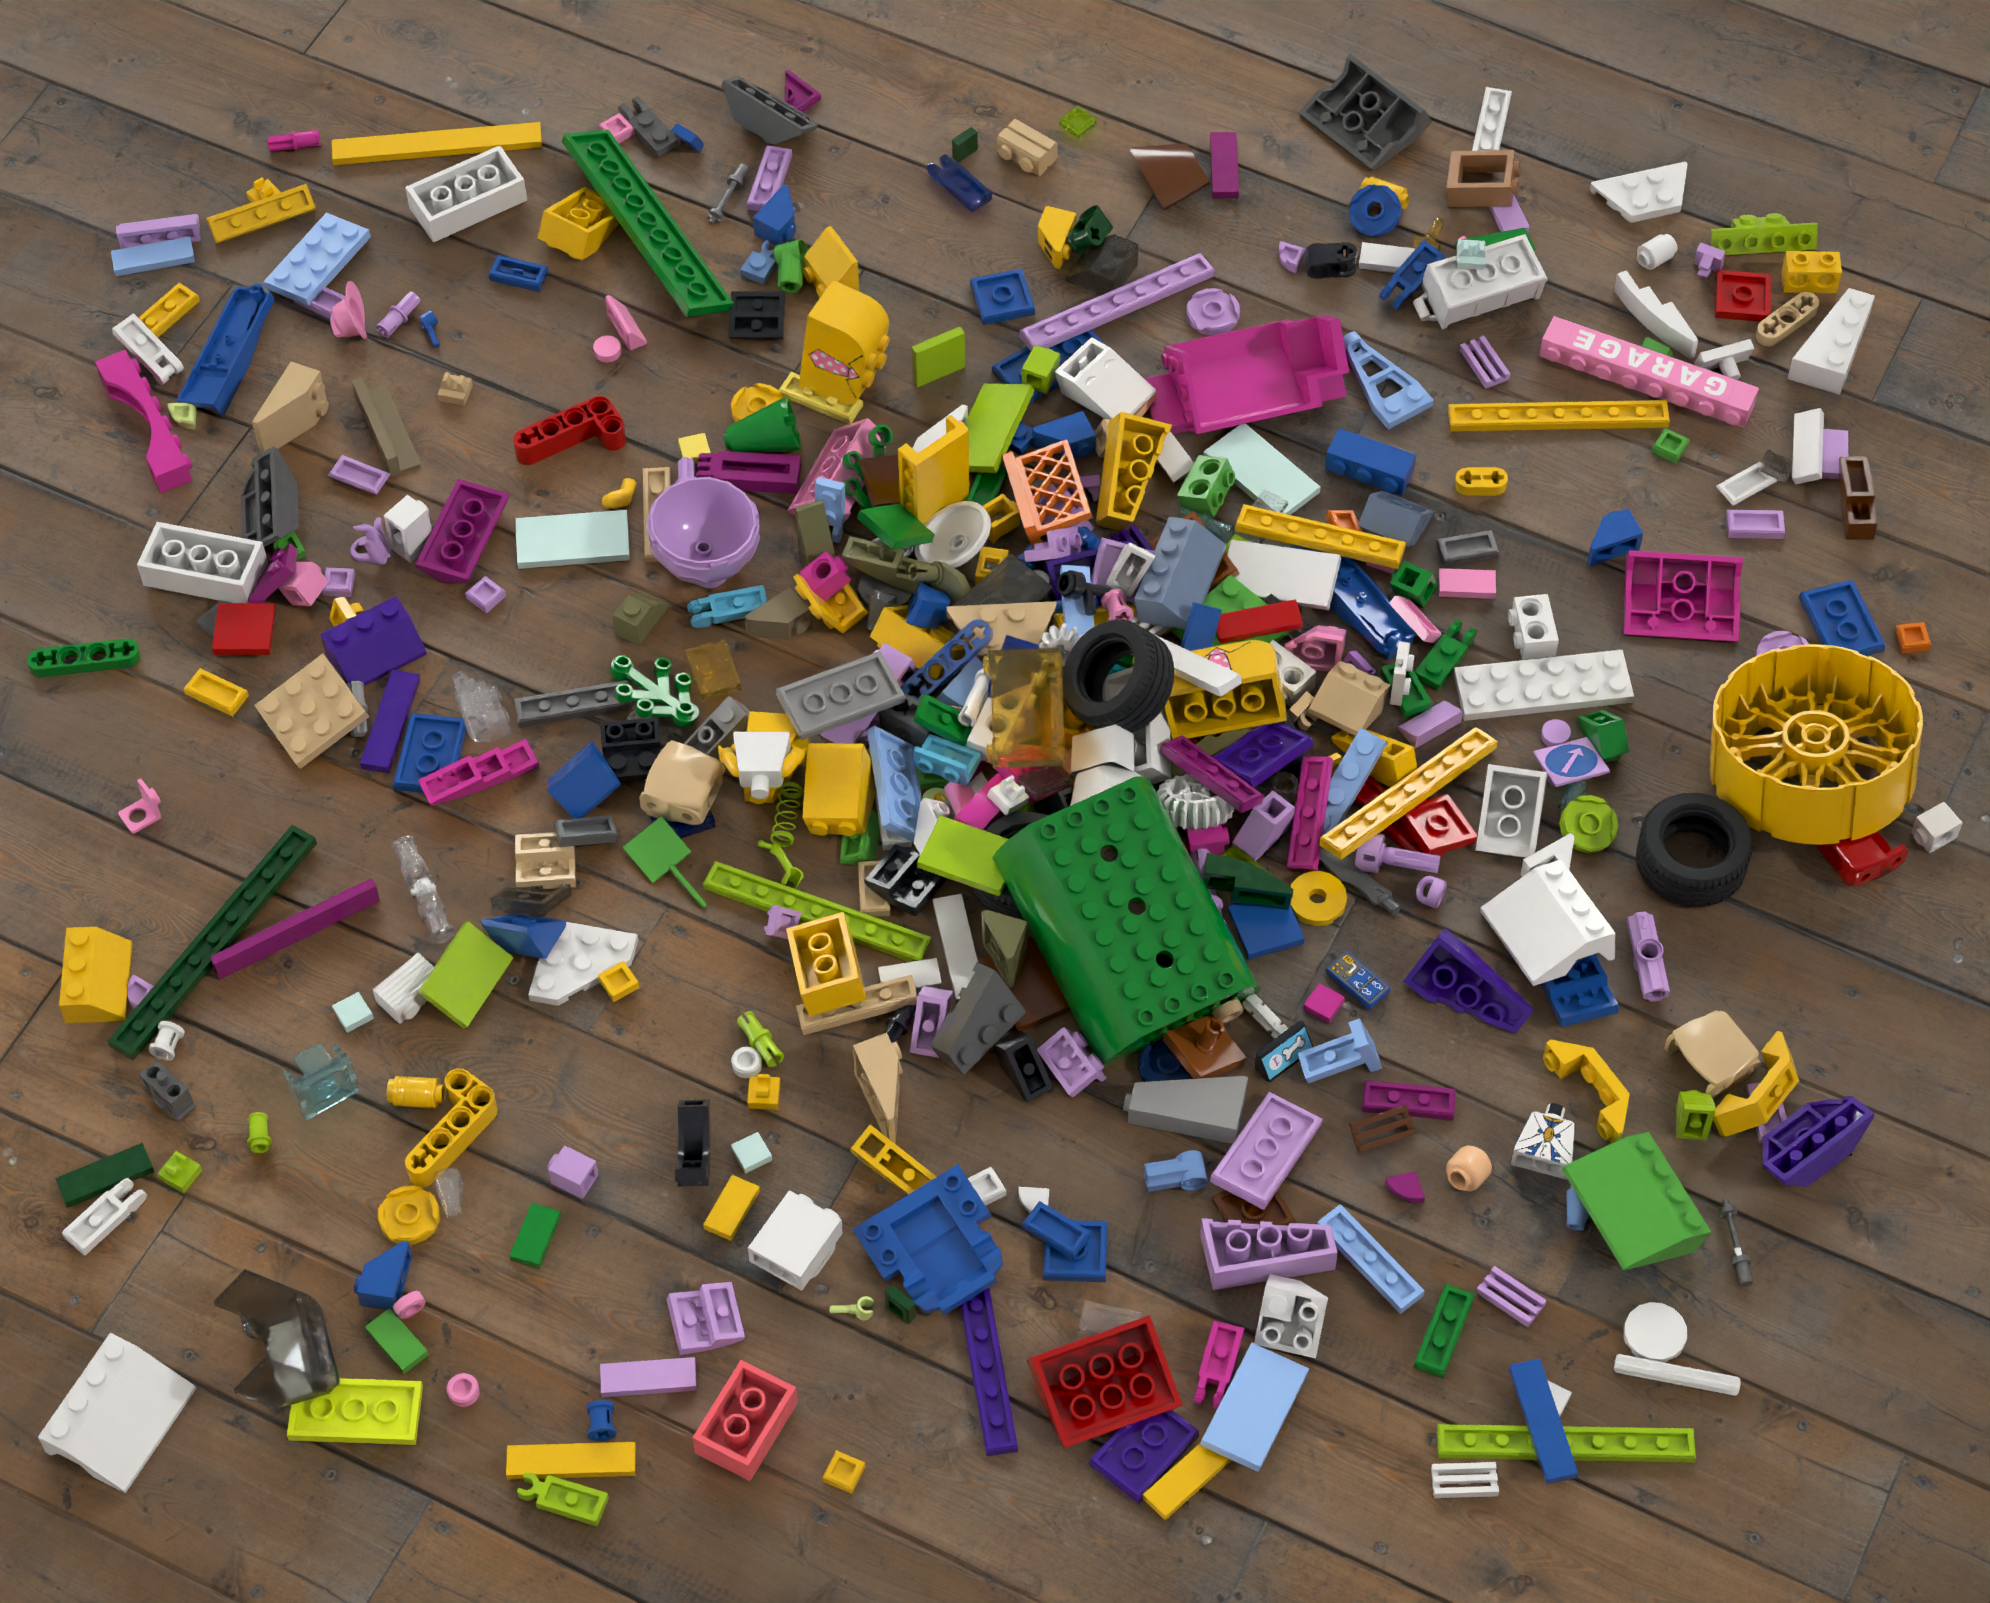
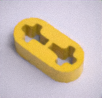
[1454,467,1508,496]

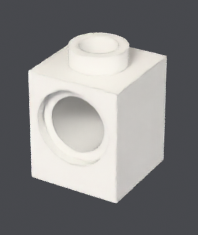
[1911,802,1963,854]

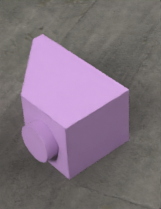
[910,986,953,1058]

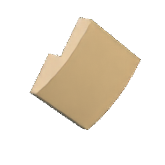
[515,832,576,891]

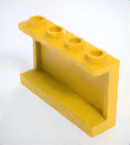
[898,415,970,524]

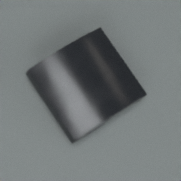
[729,291,785,339]
[864,844,946,916]

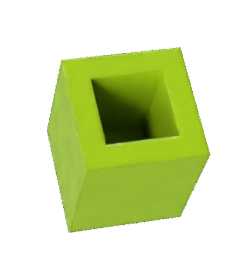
[1022,345,1060,394]

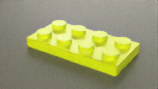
[287,1377,423,1445]

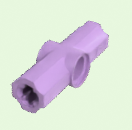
[1627,911,1670,1002]

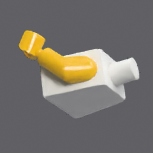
[718,732,808,799]

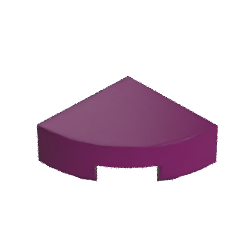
[1385,1171,1425,1203]

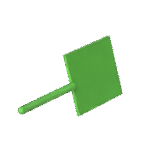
[623,816,707,908]

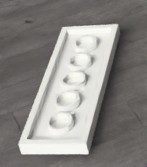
[1453,650,1634,721]

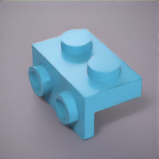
[913,734,982,786]

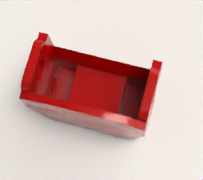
[1816,831,1909,886]

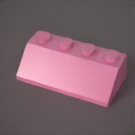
[788,418,886,526]

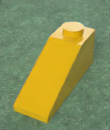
[1331,729,1417,787]
[851,1124,937,1195]

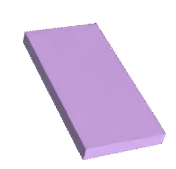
[1210,1092,1323,1210]

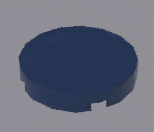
[1138,1038,1193,1082]

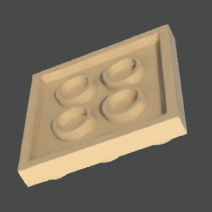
[254,653,370,769]

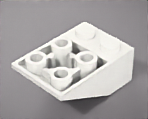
[1055,337,1156,419]

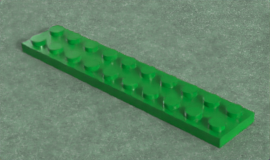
[561,129,734,317]

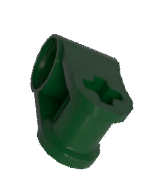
[1068,205,1113,253]

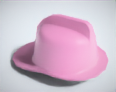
[330,281,367,339]

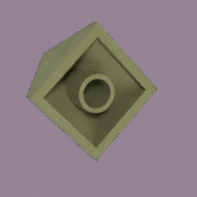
[982,910,1028,988]

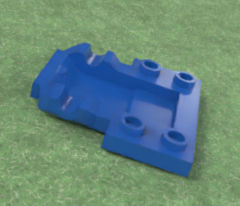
[852,1164,1003,1315]

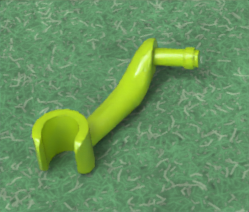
[758,840,804,889]

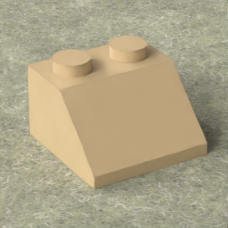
[1308,661,1391,736]

